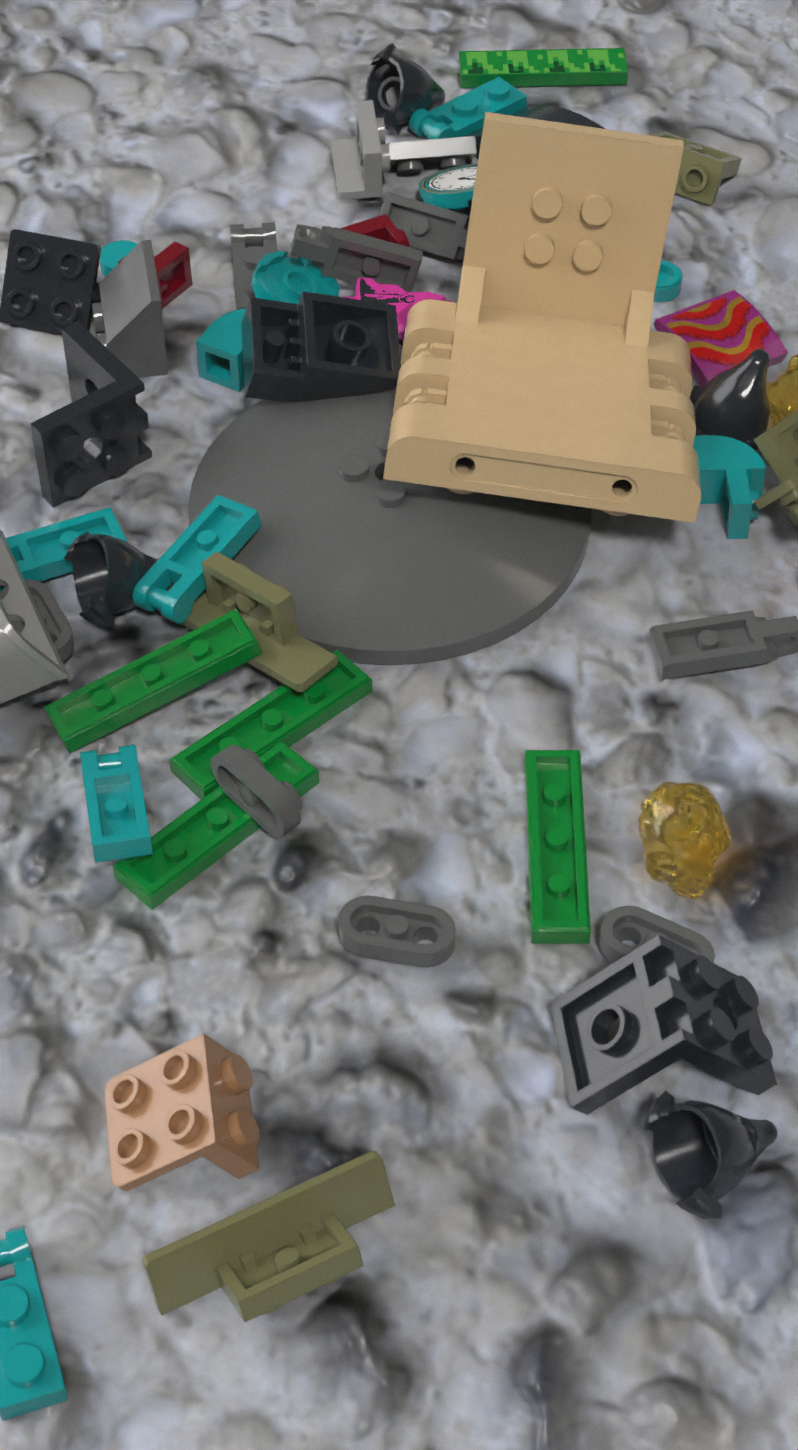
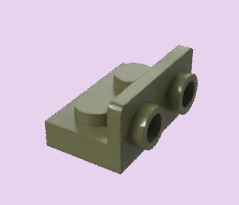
[649,131,742,205]

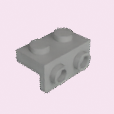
[331,100,390,200]

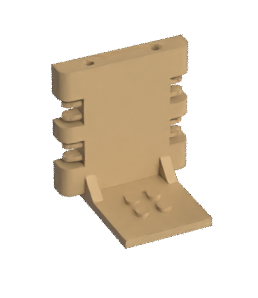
[383,112,701,523]

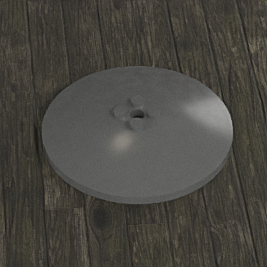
[189,387,591,665]

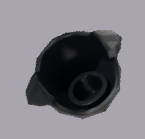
[365,43,446,136]
[690,349,770,450]
[64,531,158,627]
[644,1090,778,1219]

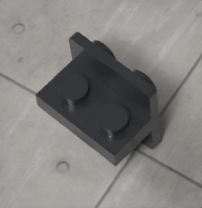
[0,229,101,334]

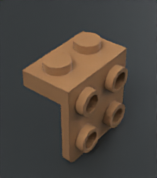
[105,1033,260,1191]

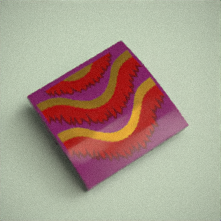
[653,290,788,388]

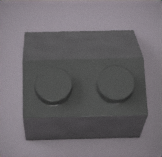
[92,240,168,378]

